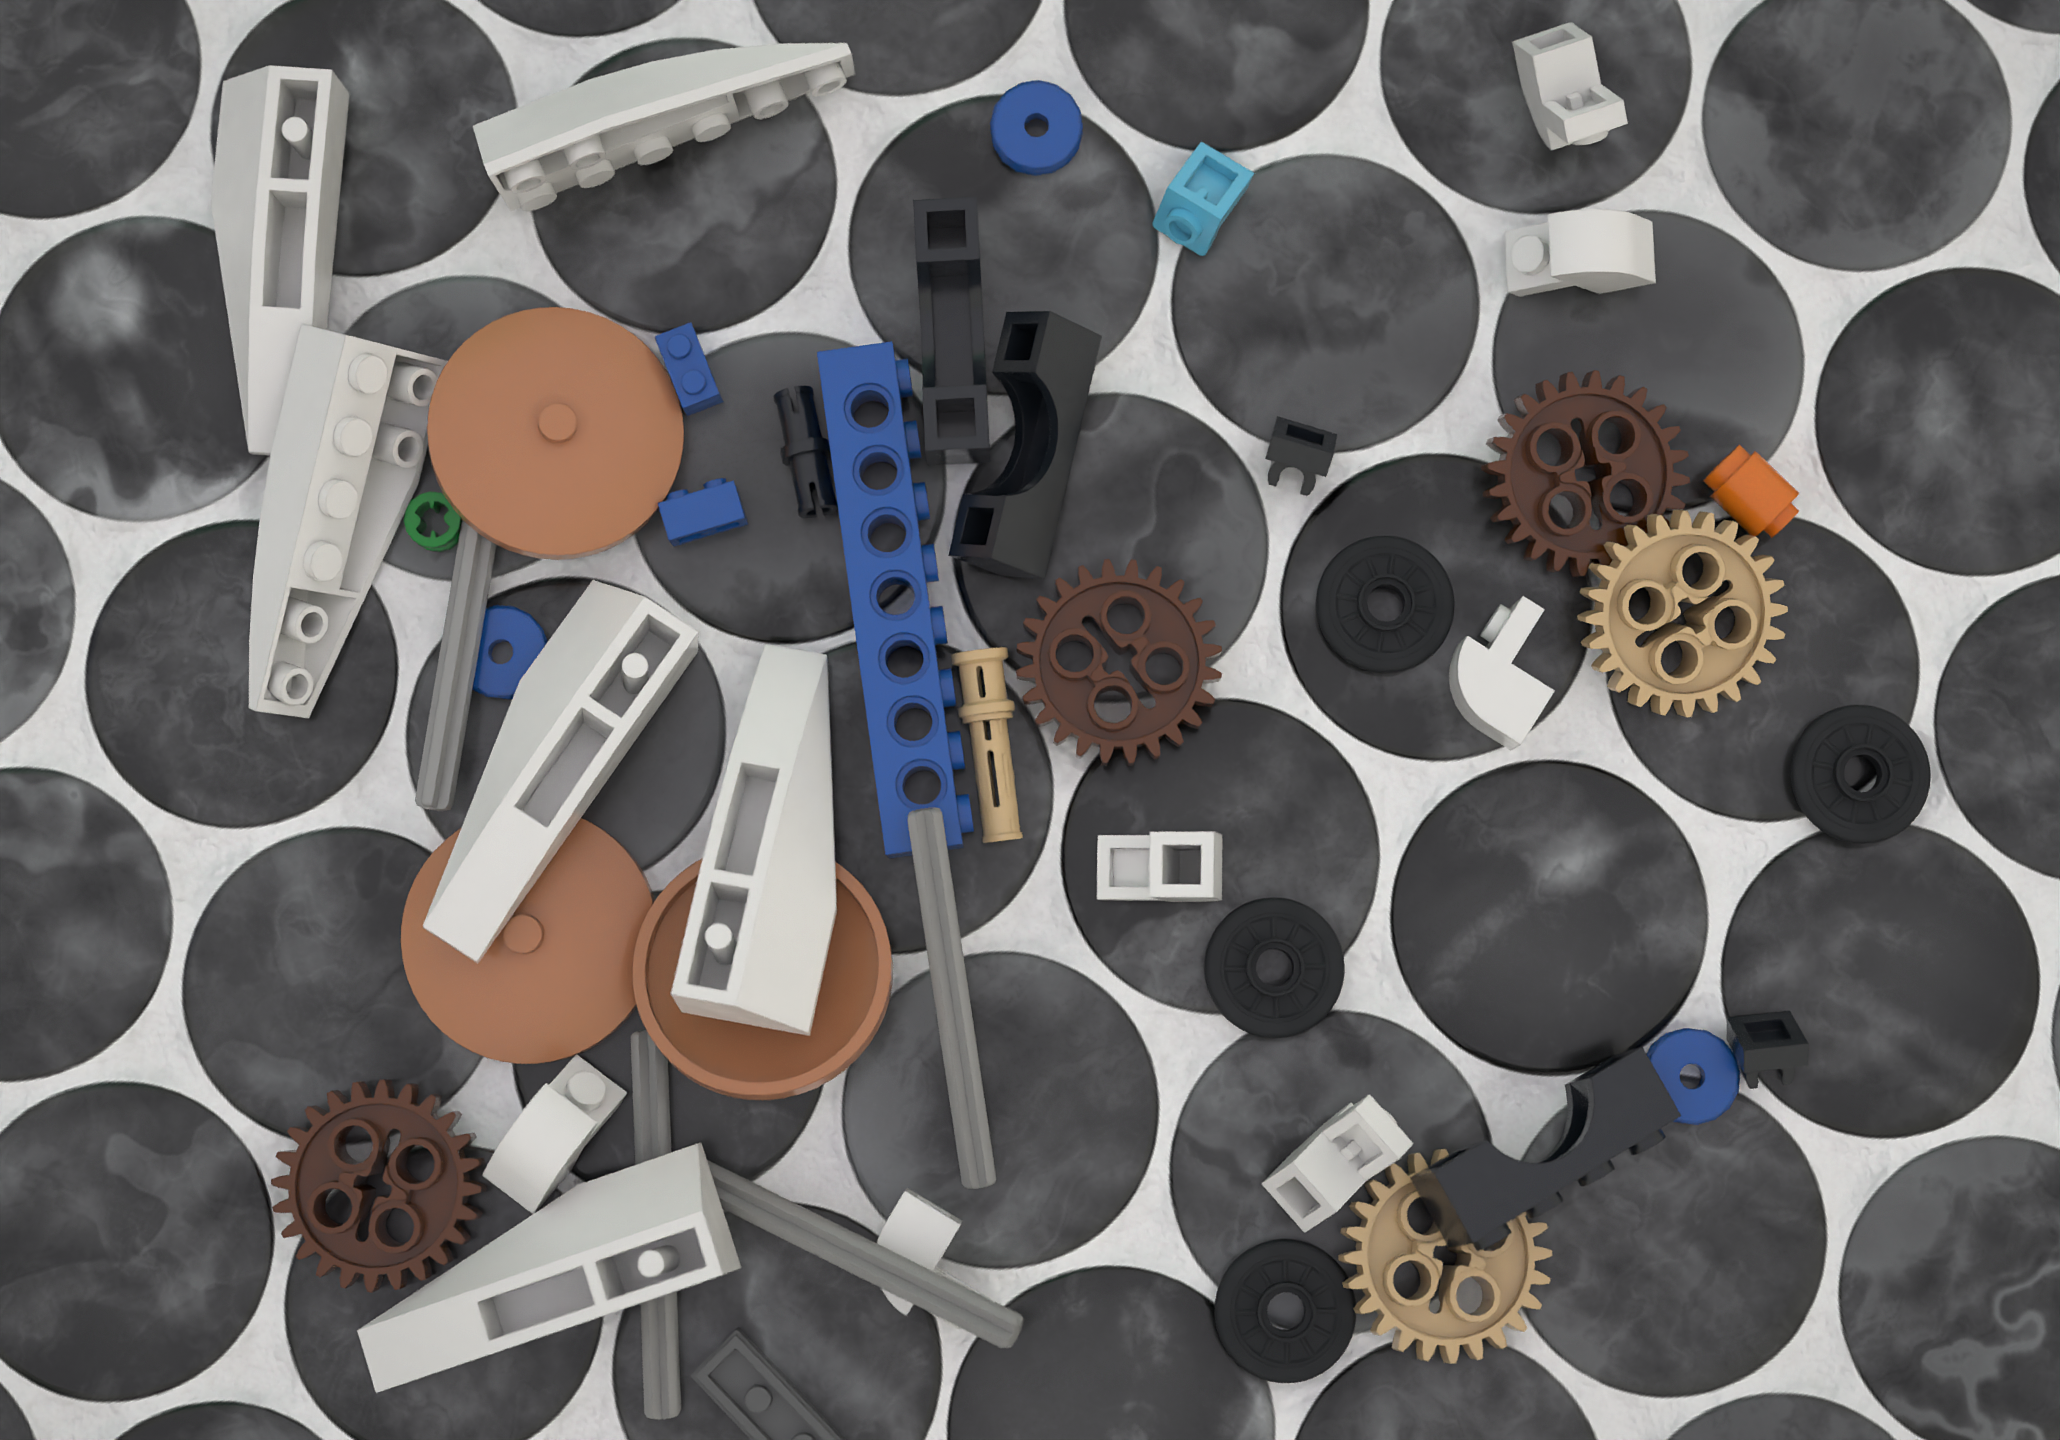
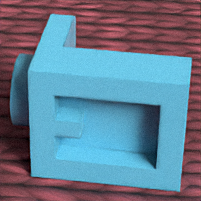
[1152,141,1254,256]

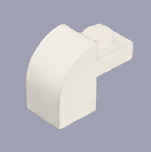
[1512,22,1628,151]
[1504,209,1656,297]
[1449,596,1555,750]
[1097,832,1222,902]
[482,1054,627,1214]
[1262,1094,1413,1233]
[877,1187,991,1329]

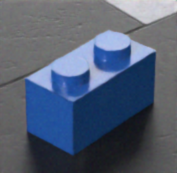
[654,322,723,416]
[658,478,748,547]

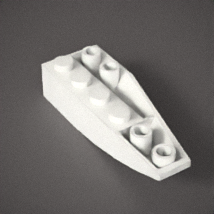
[473,43,855,211]
[211,65,350,455]
[249,323,448,718]
[423,580,699,964]
[671,644,837,1036]
[357,1143,741,1393]

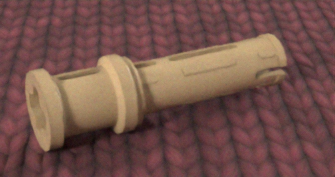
[951,647,1023,843]

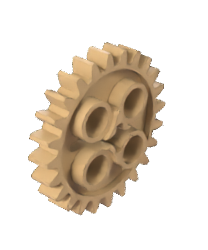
[1577,510,1788,717]
[1338,1149,1552,1364]

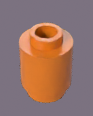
[1703,444,1799,538]

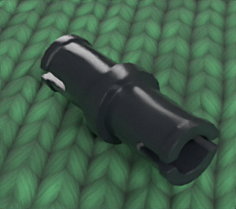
[773,386,838,518]

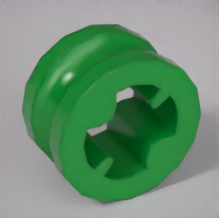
[404,491,462,552]

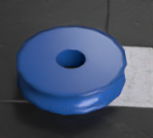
[990,80,1083,176]
[473,605,548,699]
[1647,1028,1740,1125]

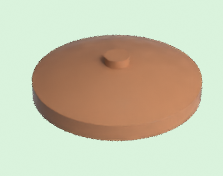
[427,307,684,560]
[401,818,655,1064]
[632,858,893,1100]

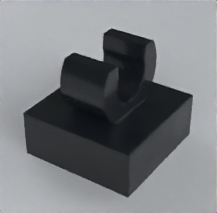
[1265,416,1337,496]
[1727,1011,1809,1089]

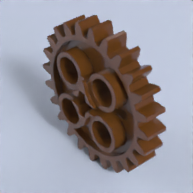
[1481,370,1690,577]
[1016,559,1222,766]
[271,1079,487,1292]

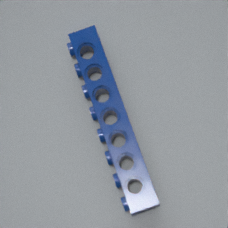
[817,341,974,858]

